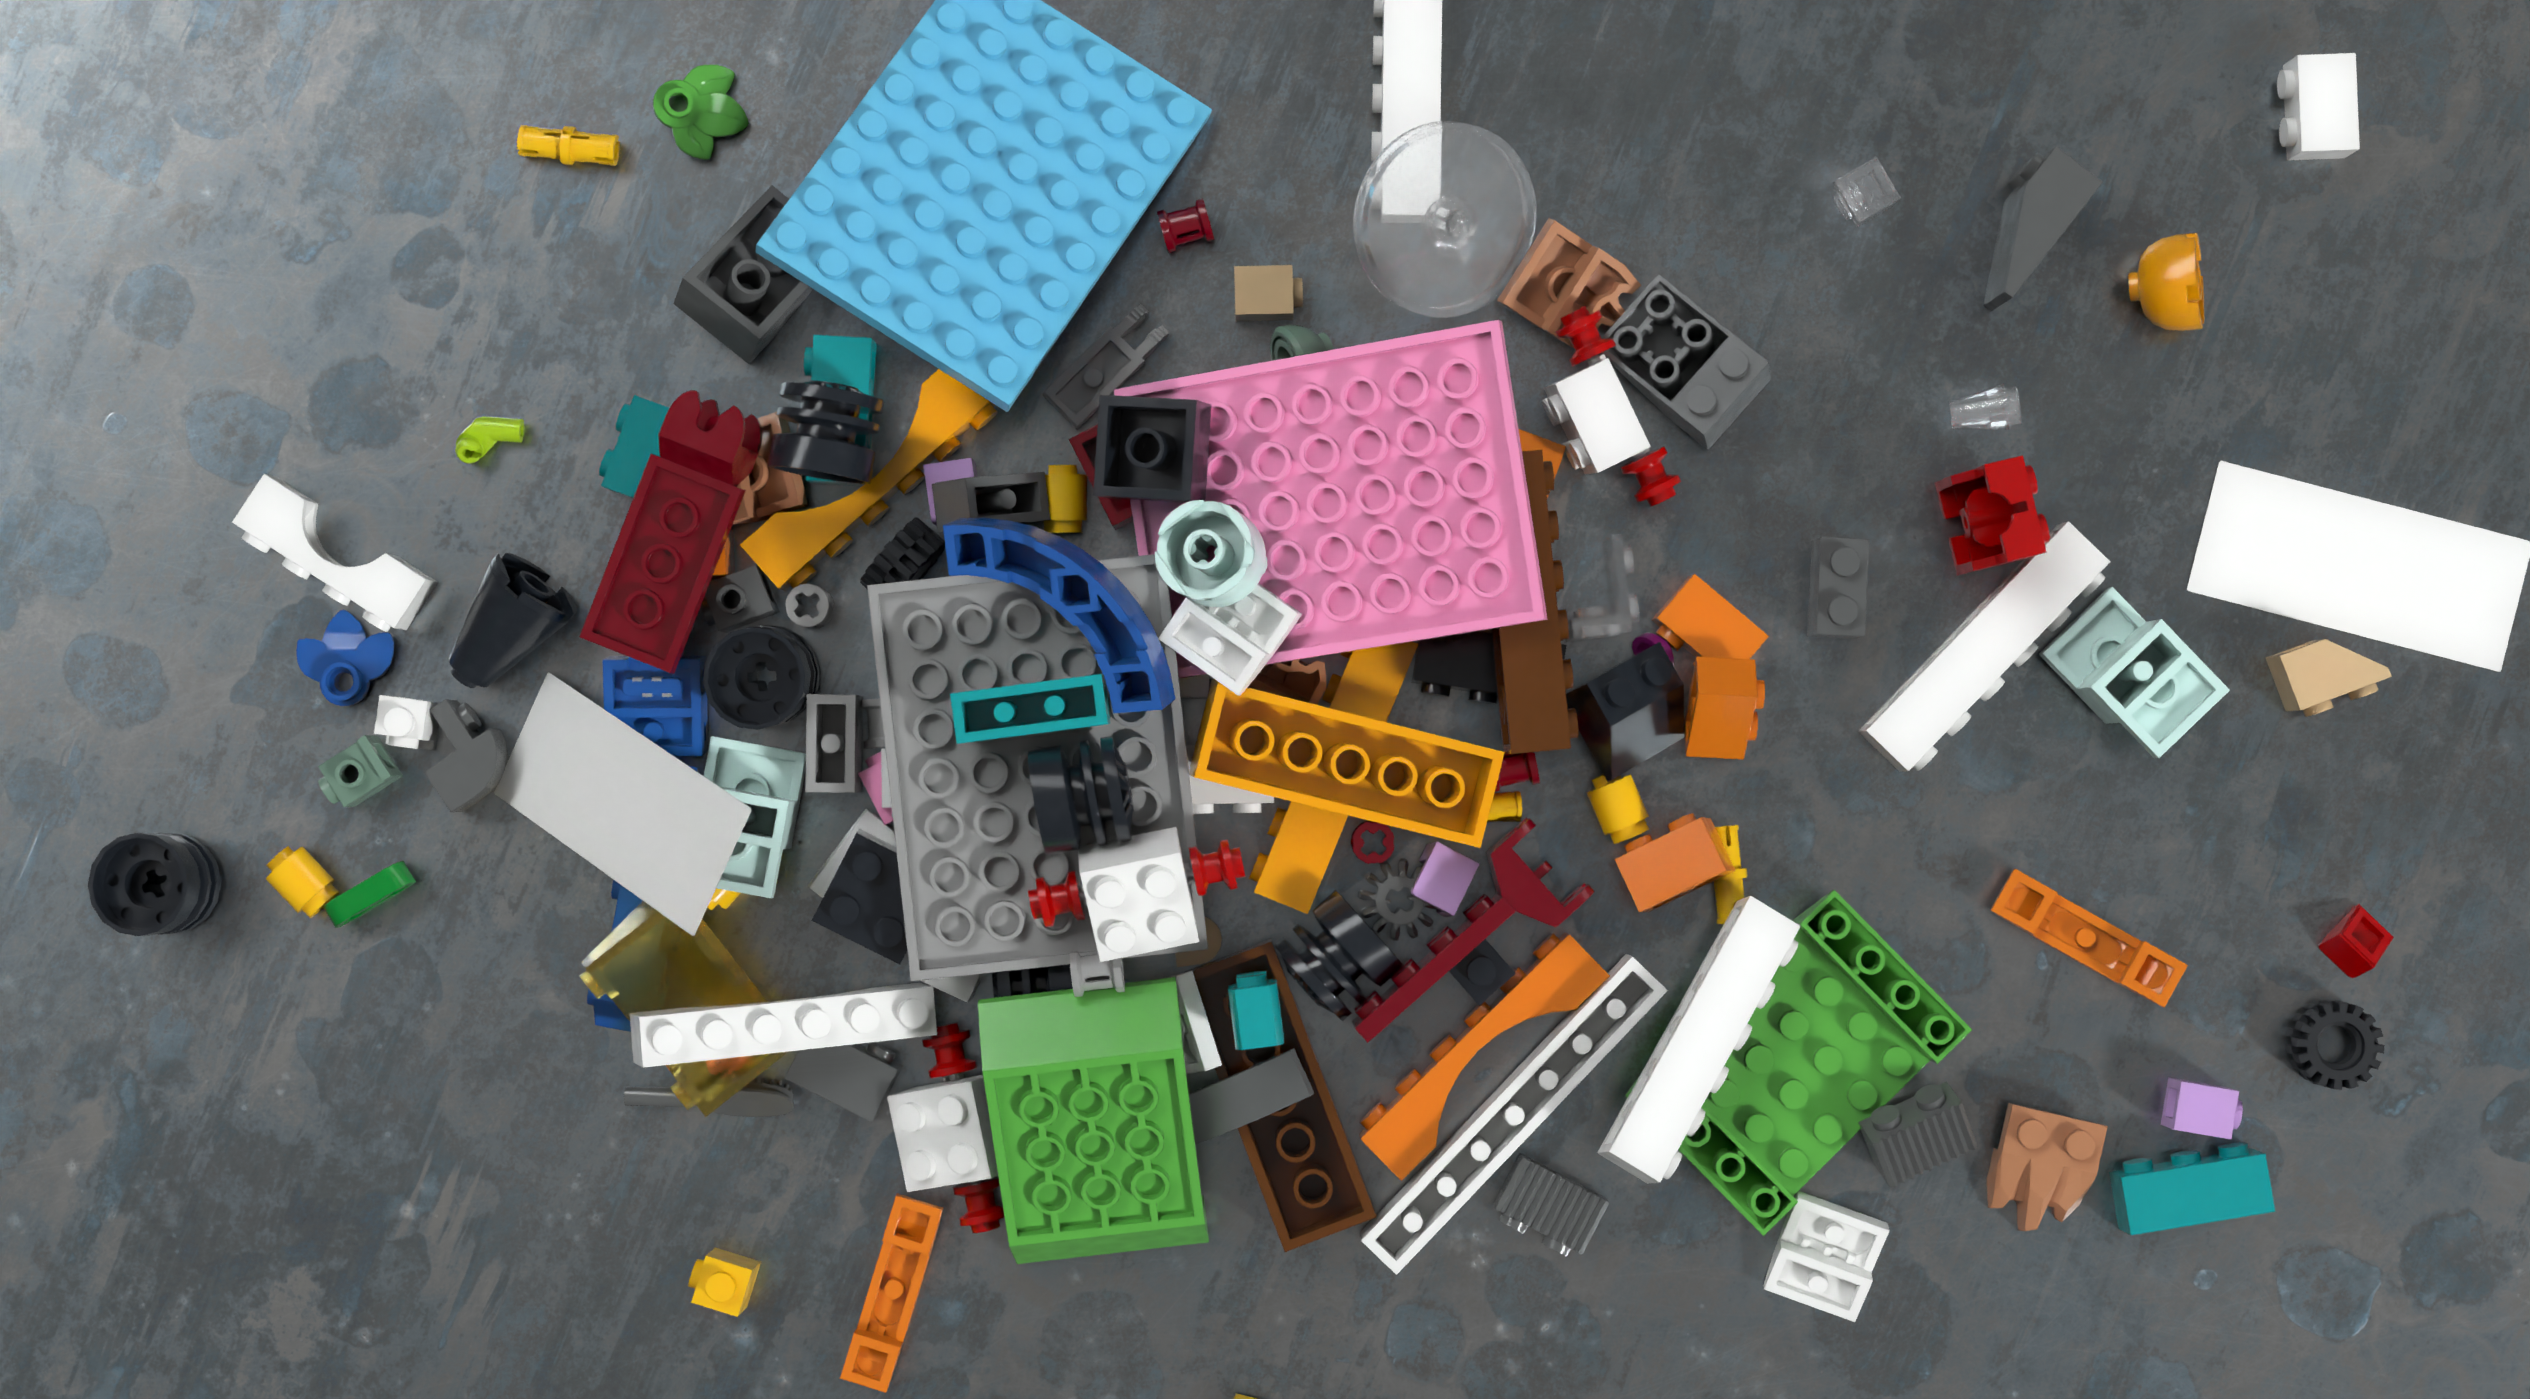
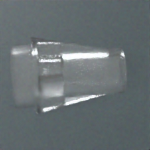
[1948,383,2022,431]

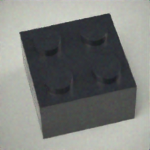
[1093,395,1212,503]
[811,829,907,965]

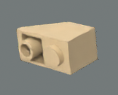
[2266,639,2392,717]

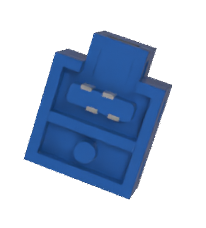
[603,650,709,756]

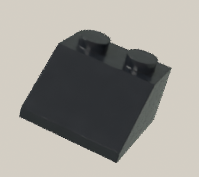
[1566,642,1684,782]

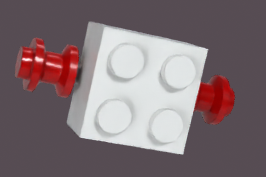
[1542,306,1681,507]
[1028,827,1246,962]
[887,1022,1004,1233]

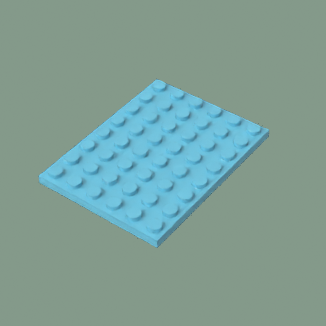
[755,0,1212,412]

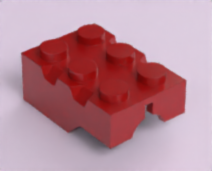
[1935,455,2050,576]

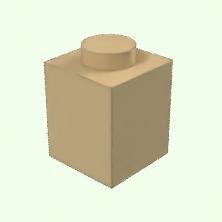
[1234,265,1303,321]

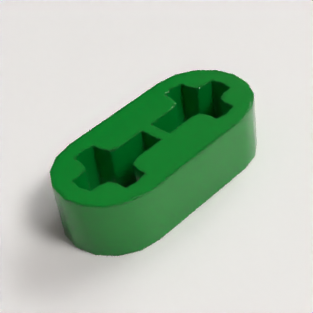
[323,861,416,928]

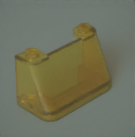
[580,901,789,1117]

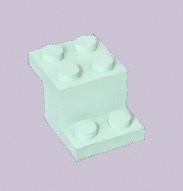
[2039,587,2230,758]
[704,736,806,898]

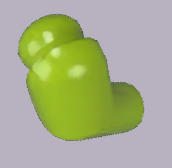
[455,416,525,464]

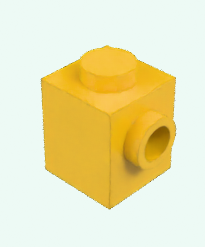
[688,1247,761,1317]

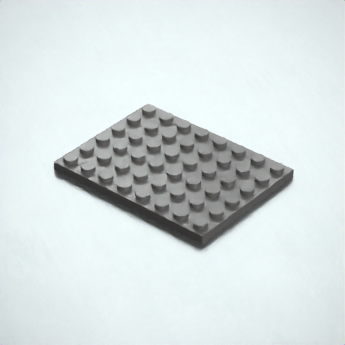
[867,554,1208,981]

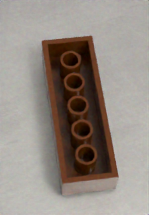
[1491,450,1578,755]
[1183,939,1376,1252]

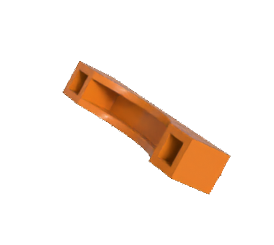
[1359,932,1610,1181]

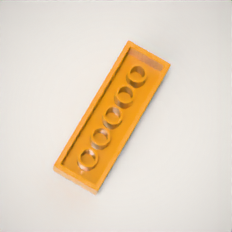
[1189,679,1505,848]

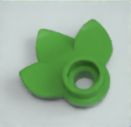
[653,65,749,160]

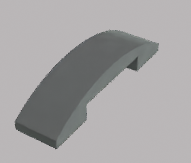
[1189,1048,1314,1144]

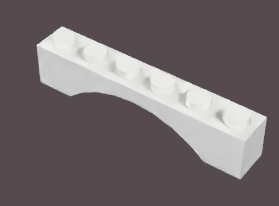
[630,983,937,1068]

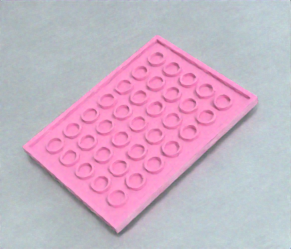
[1114,320,1548,679]

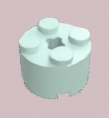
[1155,500,1268,607]

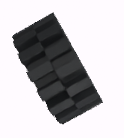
[860,517,945,589]
[2285,1000,2385,1090]

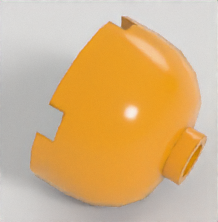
[2128,232,2204,331]

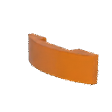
[1990,868,2188,1008]
[840,1193,943,1393]

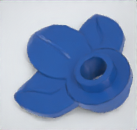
[296,610,394,706]

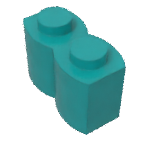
[1228,971,1284,1050]

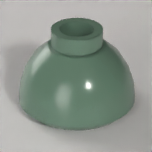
[1270,325,1334,361]

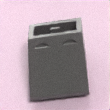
[1601,274,1771,450]

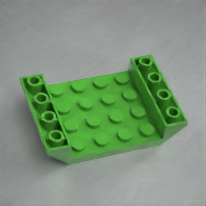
[1625,890,1972,1236]
[978,977,1209,1264]

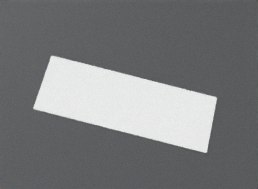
[2187,461,2530,672]
[494,672,752,936]

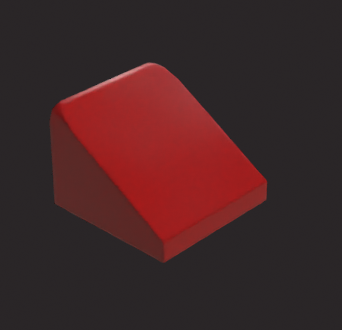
[2318,904,2394,978]

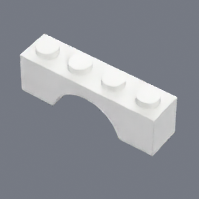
[232,474,438,632]

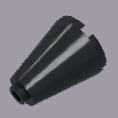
[448,553,577,688]

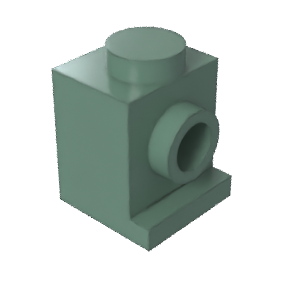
[318,735,403,807]

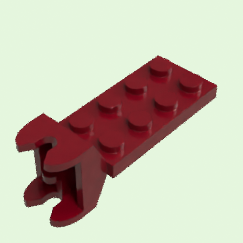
[579,390,762,673]
[1352,817,1595,1043]

